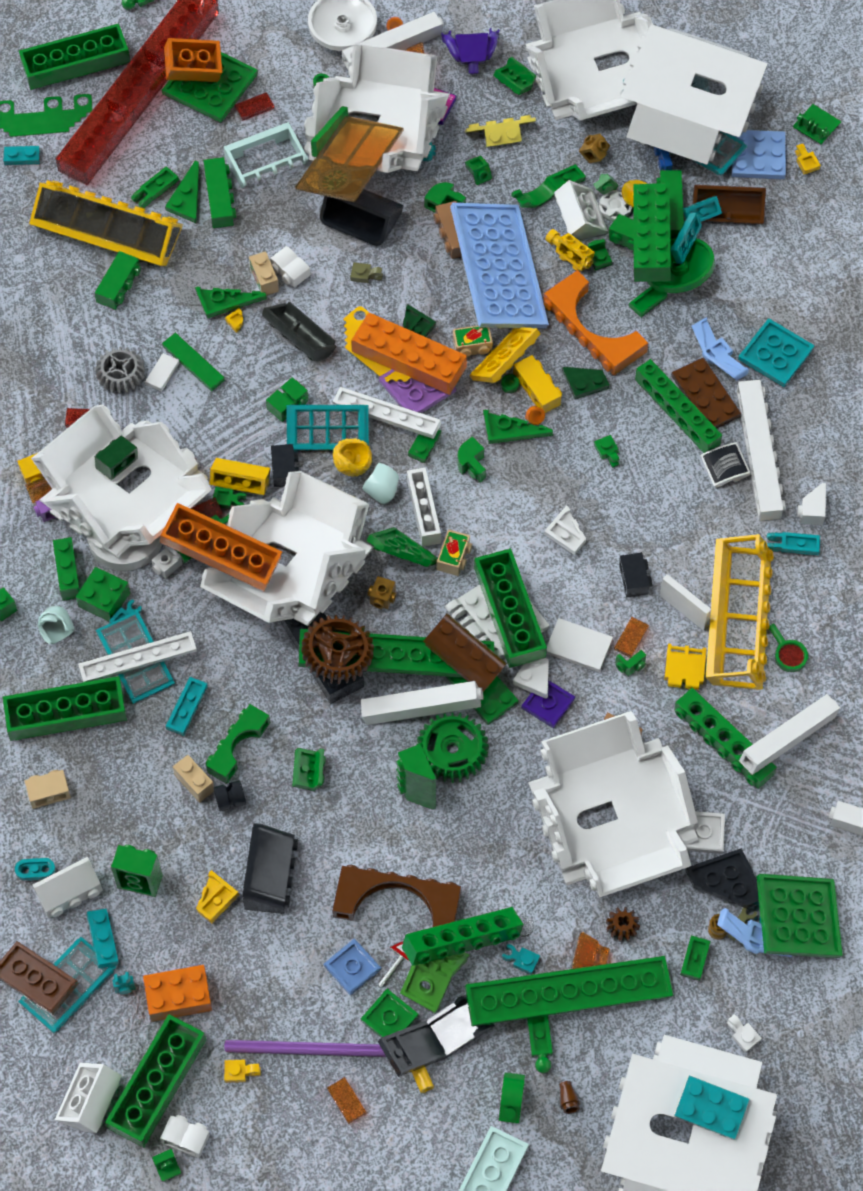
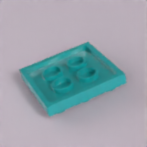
[738,318,815,387]

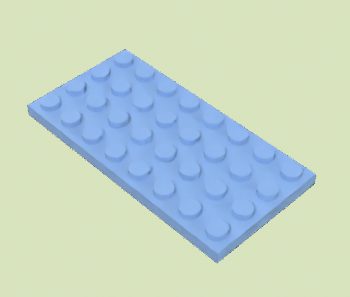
[450,203,549,328]

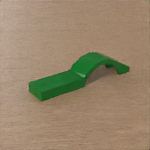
[511,164,586,208]

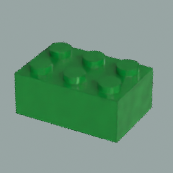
[111,844,163,898]

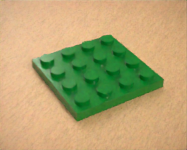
[162,52,258,123]
[757,874,843,958]

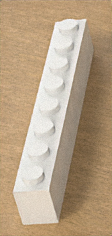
[737,380,786,521]

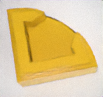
[225,308,243,333]

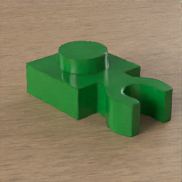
[212,487,246,509]

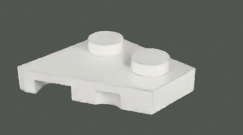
[544,506,586,555]
[513,658,549,698]

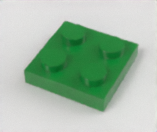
[360,988,419,1038]

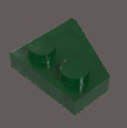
[403,304,436,337]
[562,367,610,400]

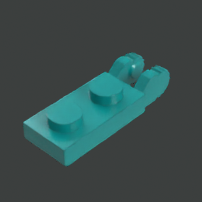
[767,532,820,556]

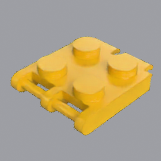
[664,643,707,690]

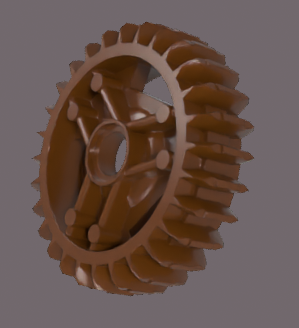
[301,614,374,684]

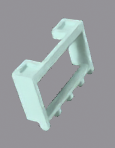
[224,122,309,189]

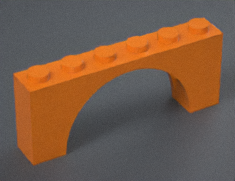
[543,270,648,376]

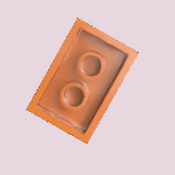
[164,38,222,82]
[143,964,212,1022]

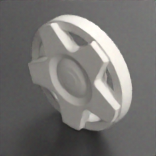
[599,190,632,221]

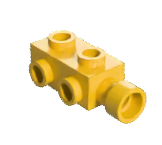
[545,229,595,271]

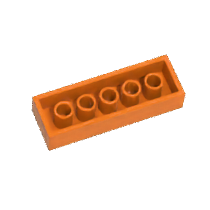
[351,312,467,395]
[160,503,282,591]

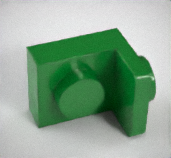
[465,155,492,185]
[588,239,612,270]
[152,1149,181,1182]

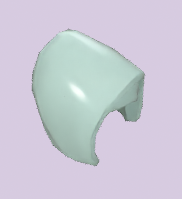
[362,463,399,504]
[38,606,75,645]

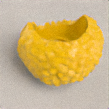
[333,438,372,477]

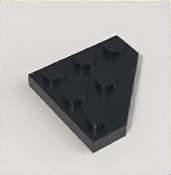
[686,848,759,909]

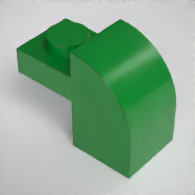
[424,182,466,213]
[457,437,486,482]
[498,1072,525,1123]

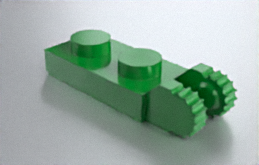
[131,166,179,208]

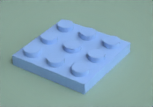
[732,130,786,179]

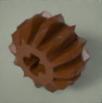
[606,907,640,942]

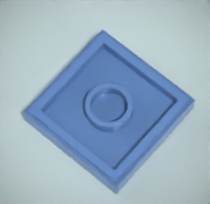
[323,938,381,995]

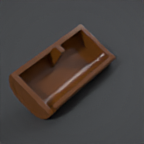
[692,184,766,224]
[423,613,507,691]

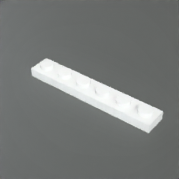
[333,387,441,439]
[78,631,197,682]

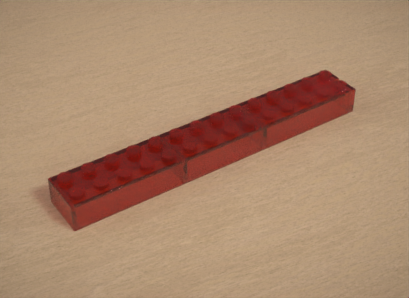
[55,0,219,186]

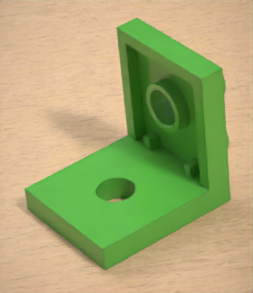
[400,952,469,1013]

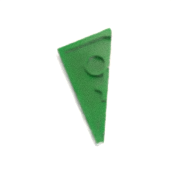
[165,160,199,223]
[195,286,267,319]
[483,409,553,444]

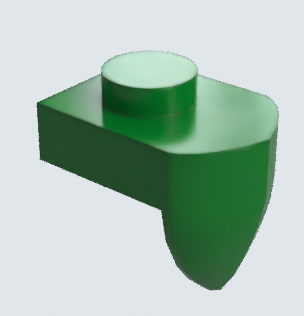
[593,173,618,195]

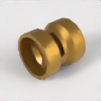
[708,914,727,940]

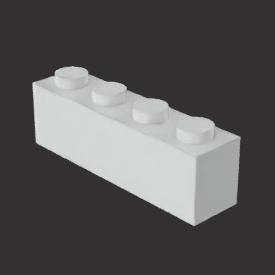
[407,468,441,547]

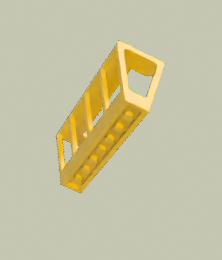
[706,534,774,690]

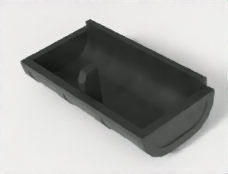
[262,302,337,361]

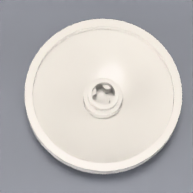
[308,0,377,51]

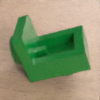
[615,650,647,677]

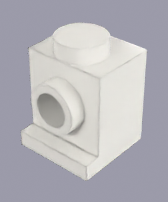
[152,546,183,579]

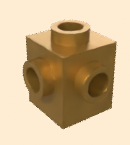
[579,133,611,163]
[368,576,397,609]

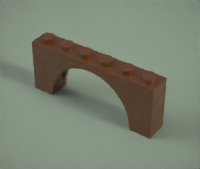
[332,865,461,927]

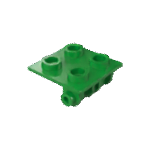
[793,104,842,145]

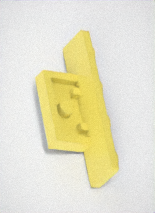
[465,115,536,147]

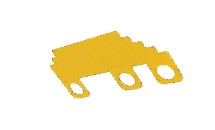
[343,306,411,382]

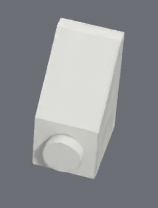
[797,483,826,525]

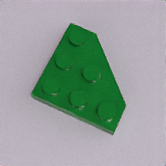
[366,527,438,567]

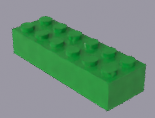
[19,23,131,90]
[633,183,671,282]
[474,548,547,668]
[2,676,127,741]
[105,1014,206,1148]

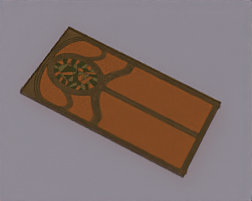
[295,116,404,202]

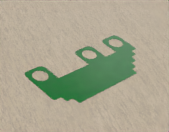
[0,94,92,137]

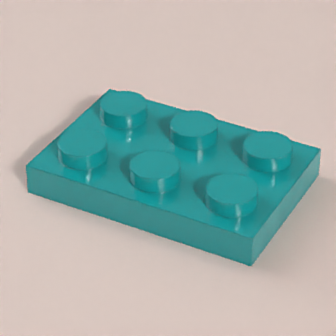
[674,1075,749,1140]

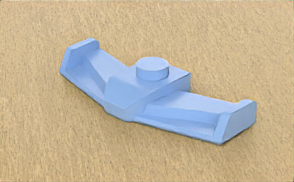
[691,317,749,381]
[717,908,792,957]

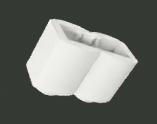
[270,246,311,287]
[160,1115,210,1158]

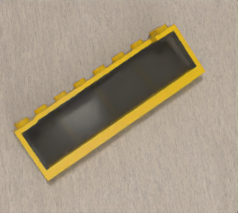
[29,180,183,266]

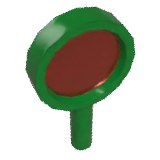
[769,623,808,673]

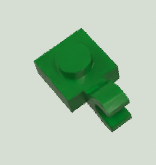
[594,435,620,468]

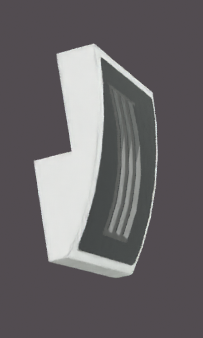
[700,442,752,488]

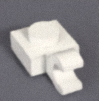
[727,1014,762,1053]

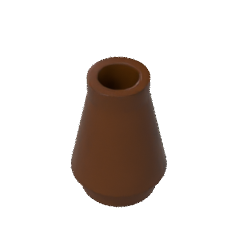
[559,1081,581,1114]

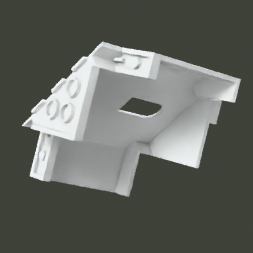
[525,0,653,120]
[619,24,768,164]
[304,44,450,173]
[31,404,212,558]
[200,471,374,626]
[528,711,698,897]
[601,1035,777,1191]

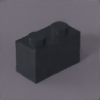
[271,444,299,487]
[619,552,652,598]

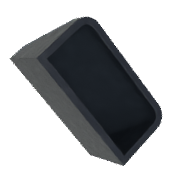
[320,179,404,246]
[243,823,299,914]

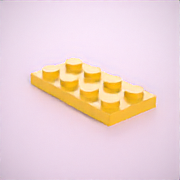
[469,327,541,383]

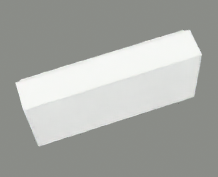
[145,353,179,392]

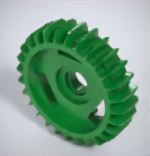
[417,711,489,783]

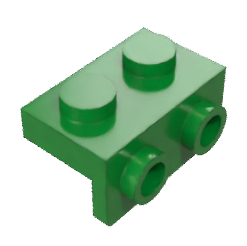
[493,57,536,95]
[292,748,326,791]

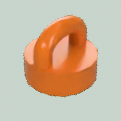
[386,17,403,31]
[525,406,545,425]

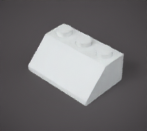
[554,180,608,240]
[33,857,103,919]
[55,1063,122,1133]

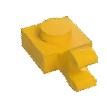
[795,143,821,175]
[224,1060,261,1083]

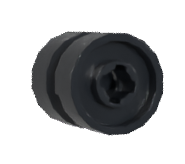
[213,780,247,812]

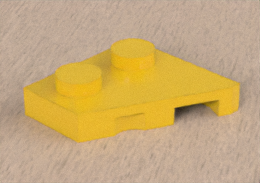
[196,870,240,924]

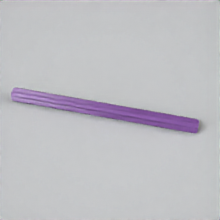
[224,1040,386,1057]

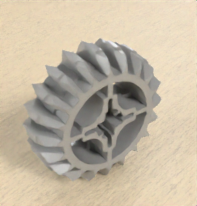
[95,346,145,394]

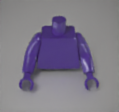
[441,28,500,74]

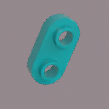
[14,858,56,881]

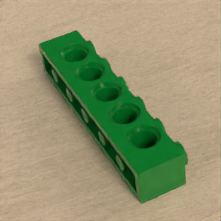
[635,359,722,453]
[674,688,777,789]
[402,907,524,966]

